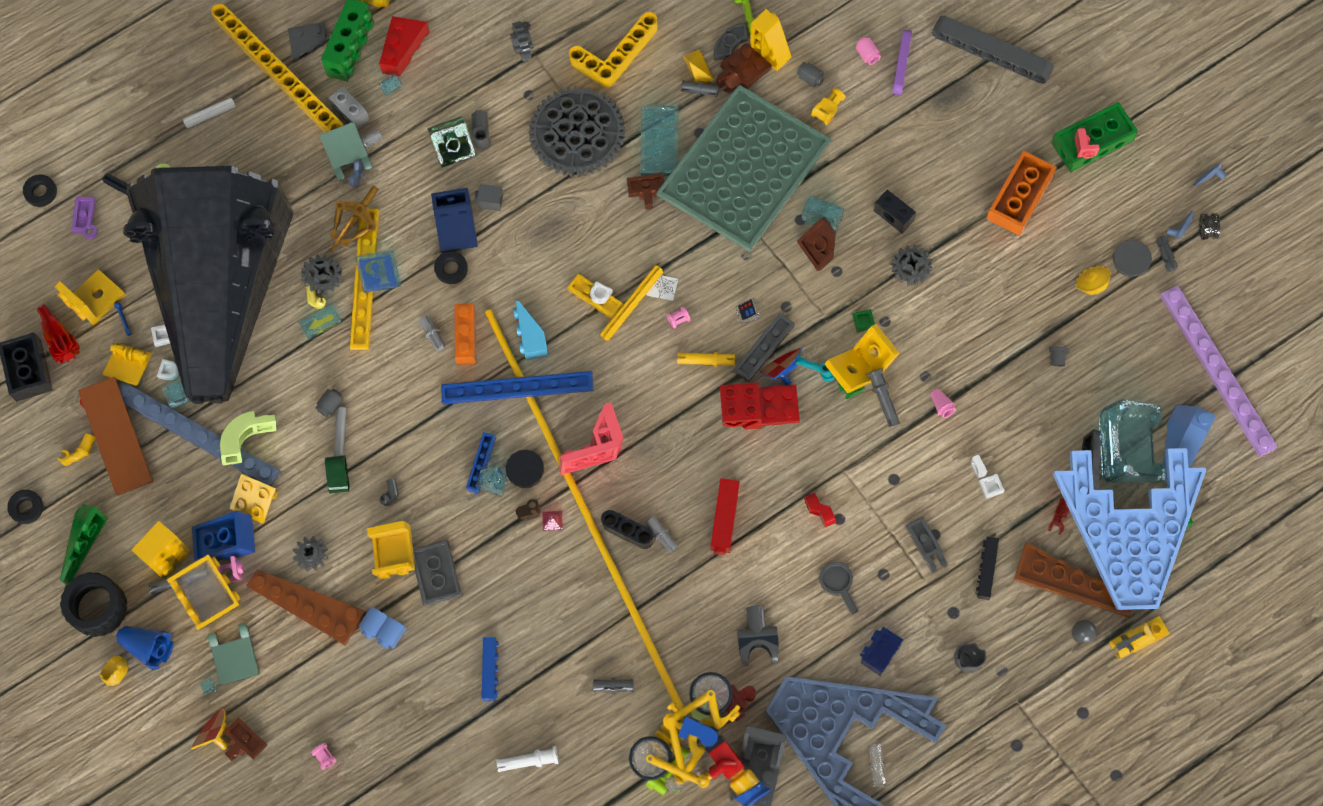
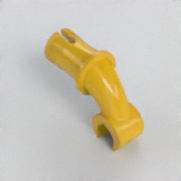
[57,433,96,466]

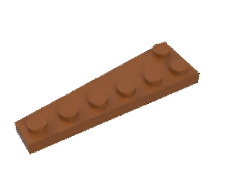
[1014,542,1132,618]
[246,569,366,645]

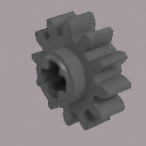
[293,536,328,571]

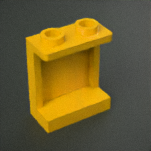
[367,521,415,579]

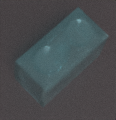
[802,195,844,232]

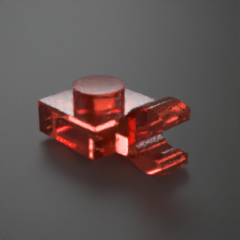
[1048,497,1069,535]

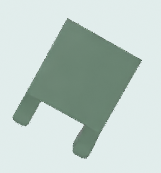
[319,122,372,181]
[207,623,260,686]

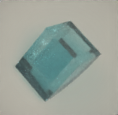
[162,381,189,409]

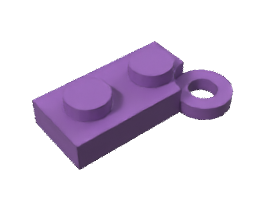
[71,197,98,239]

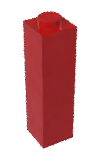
[710,478,740,555]

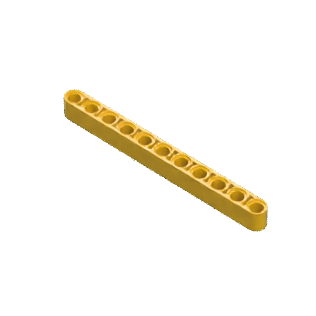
[211,4,344,133]

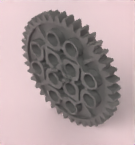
[529,86,625,177]

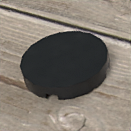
[505,450,544,488]

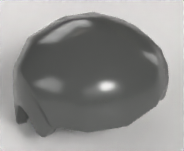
[954,643,987,673]

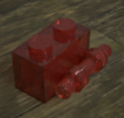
[716,684,756,722]

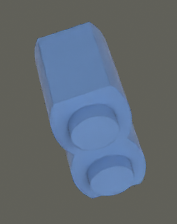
[359,607,406,649]

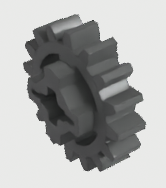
[510,21,533,61]
[891,245,933,286]
[301,254,342,294]

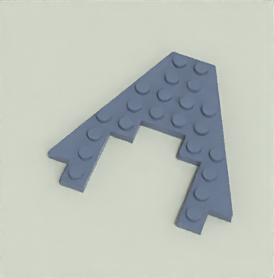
[765,676,946,806]

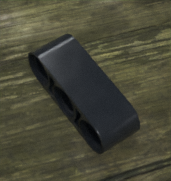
[601,510,654,549]

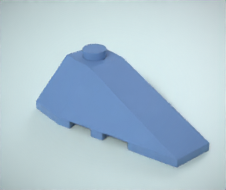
[1161,404,1216,482]

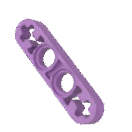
[892,29,912,95]

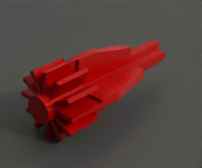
[37,305,81,364]

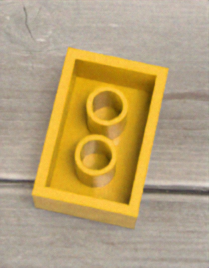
[131,521,190,579]

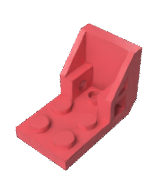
[558,403,624,475]

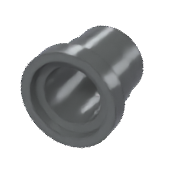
[1049,346,1069,367]

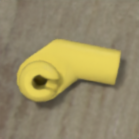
[306,286,326,309]

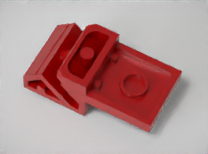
[720,382,800,430]

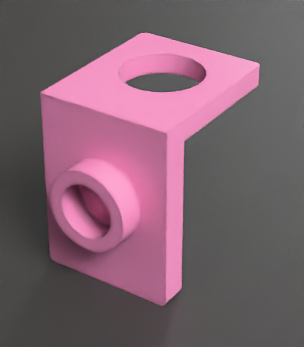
[217,556,244,583]

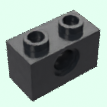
[874,189,916,234]

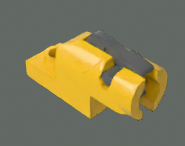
[1109,616,1170,659]

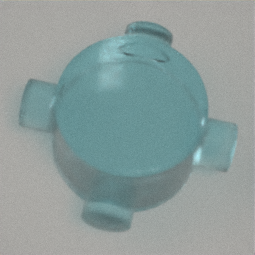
[200,678,217,695]

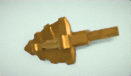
[330,185,379,252]

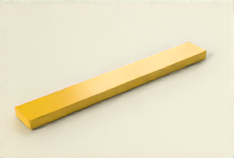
[349,209,379,350]

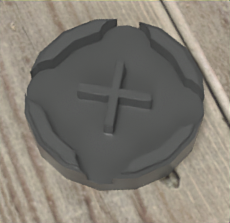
[1113,240,1152,277]

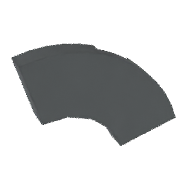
[714,22,748,61]

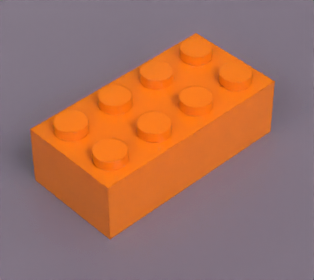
[987,150,1057,236]

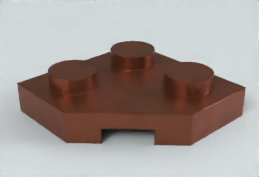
[797,218,836,271]

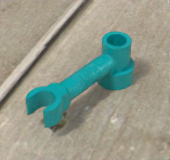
[790,351,835,382]

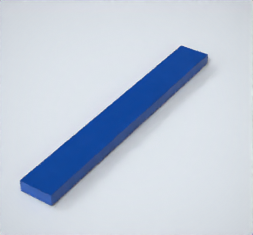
[441,371,594,404]

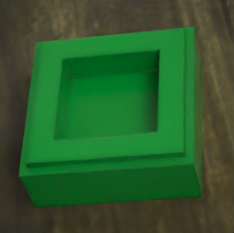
[852,309,875,333]

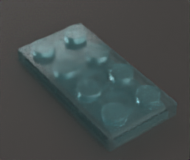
[640,106,678,176]

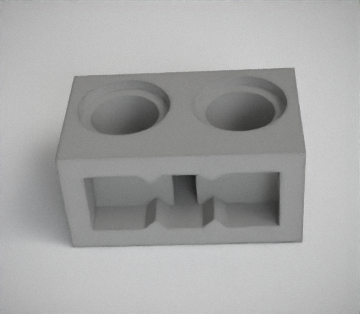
[329,87,370,130]

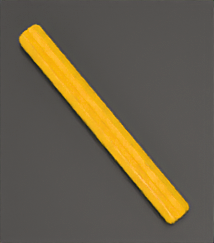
[600,265,663,341]

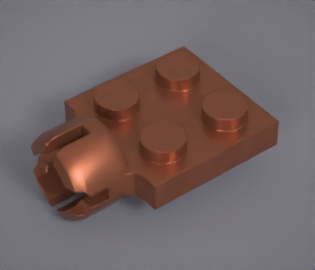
[716,43,772,93]

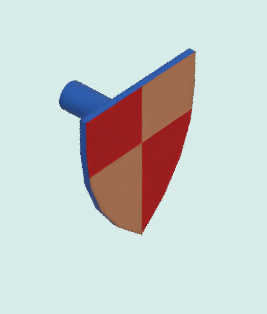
[760,348,802,385]

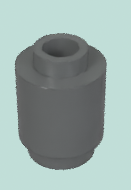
[797,62,825,87]
[315,388,343,417]

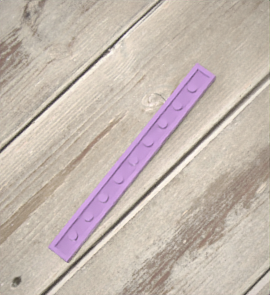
[1160,285,1278,457]

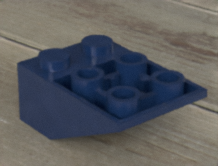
[431,187,478,253]

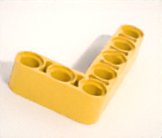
[569,12,658,88]

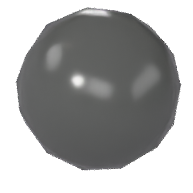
[1072,620,1097,643]

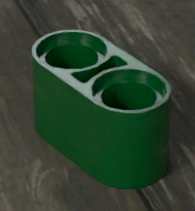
[325,455,350,494]

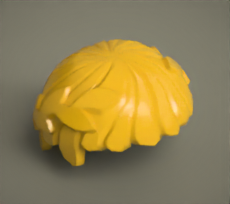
[100,655,129,686]

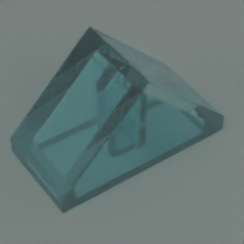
[476,466,507,497]

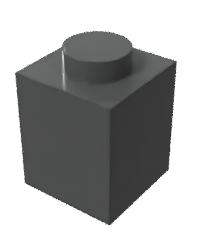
[475,184,504,211]

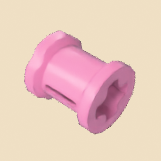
[666,306,691,329]
[311,743,337,770]

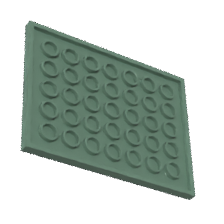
[657,85,831,252]

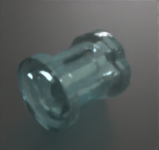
[378,73,402,96]

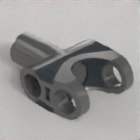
[737,605,779,666]

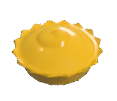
[1075,265,1111,295]

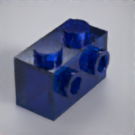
[860,626,903,676]

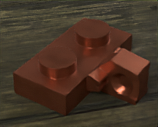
[627,173,664,209]
[224,717,268,761]

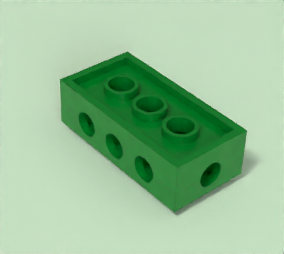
[321,0,374,82]
[1051,102,1138,173]

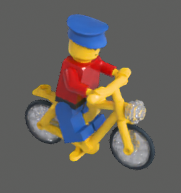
[629,672,771,806]

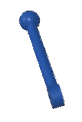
[114,302,132,336]

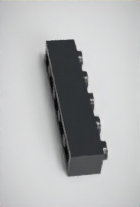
[975,536,999,600]

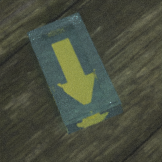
[299,305,342,340]

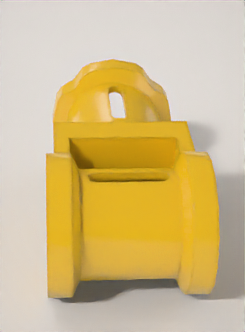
[811,88,846,125]

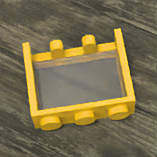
[167,554,241,630]

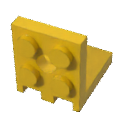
[54,269,126,326]
[825,324,899,393]

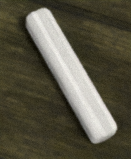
[183,98,235,128]

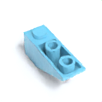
[513,301,548,360]

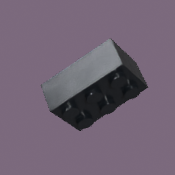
[0,332,53,402]

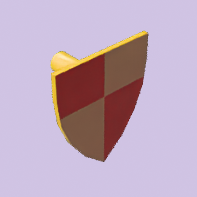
[191,708,229,750]

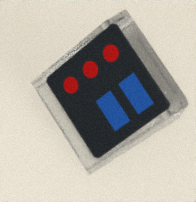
[735,298,759,324]

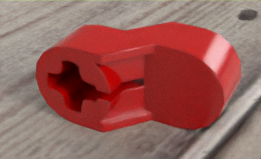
[804,493,836,527]

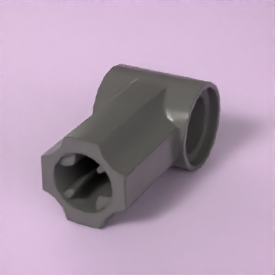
[471,110,491,150]

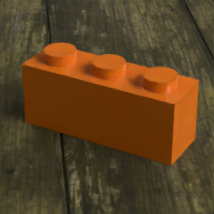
[454,303,476,365]

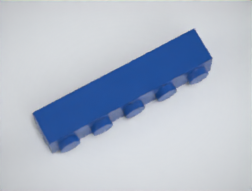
[466,432,496,494]
[482,637,499,701]

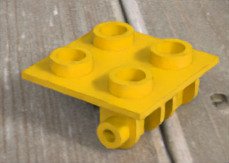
[102,343,152,386]
[229,474,278,524]

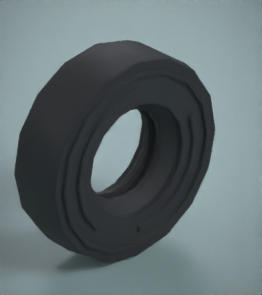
[23,174,57,207]
[434,251,468,284]
[7,490,43,524]

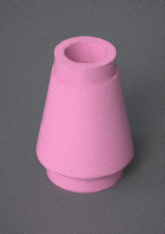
[930,389,956,418]

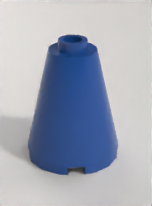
[116,626,174,670]

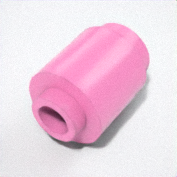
[855,37,881,65]

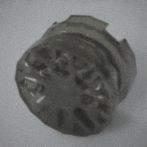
[1199,213,1220,240]

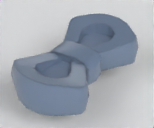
[349,160,365,187]

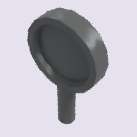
[819,561,859,614]

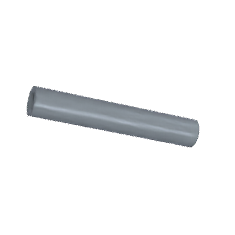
[334,407,347,456]

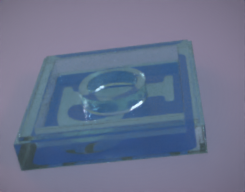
[356,250,401,293]

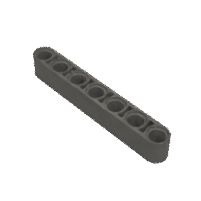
[931,16,1054,84]

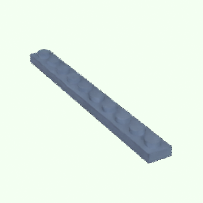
[119,381,280,486]

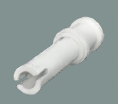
[496,746,559,772]

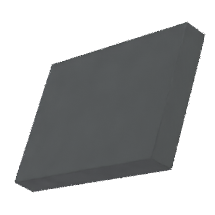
[413,540,462,606]

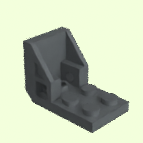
[730,726,787,806]

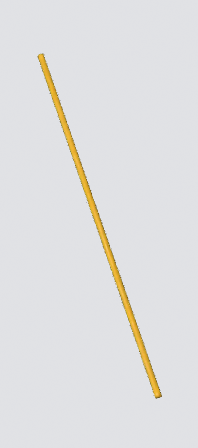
[485,309,684,710]

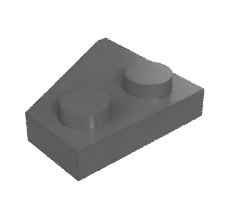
[288,22,327,62]

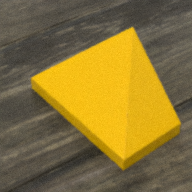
[683,49,714,84]

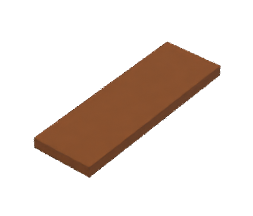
[78,377,154,496]

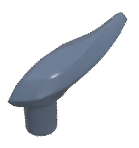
[1193,164,1227,187]
[1167,210,1194,239]

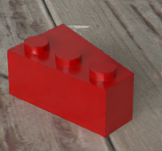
[379,16,430,77]

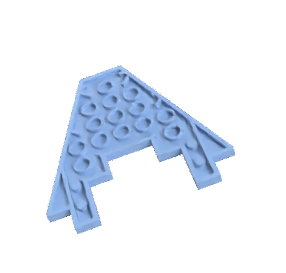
[1053,448,1206,610]

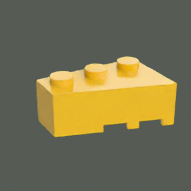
[750,9,791,71]

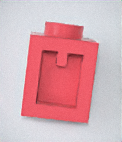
[1074,128,1099,158]

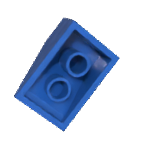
[192,511,255,562]

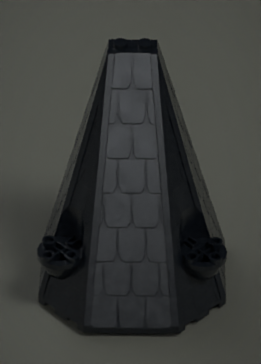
[123,166,293,404]

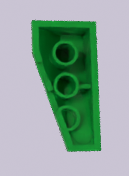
[60,504,108,585]

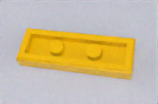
[567,273,623,319]

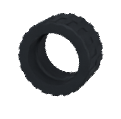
[60,572,127,637]

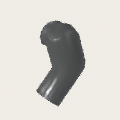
[379,478,399,506]

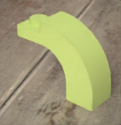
[220,411,277,465]

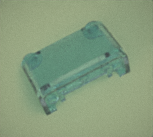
[1099,399,1166,483]

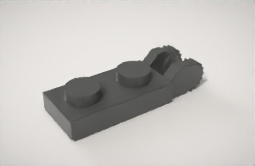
[905,517,948,573]

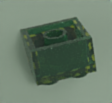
[427,116,476,168]

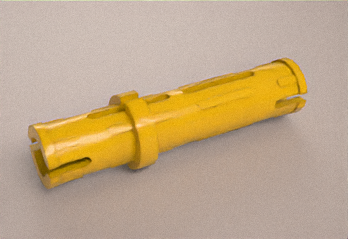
[677,352,735,367]

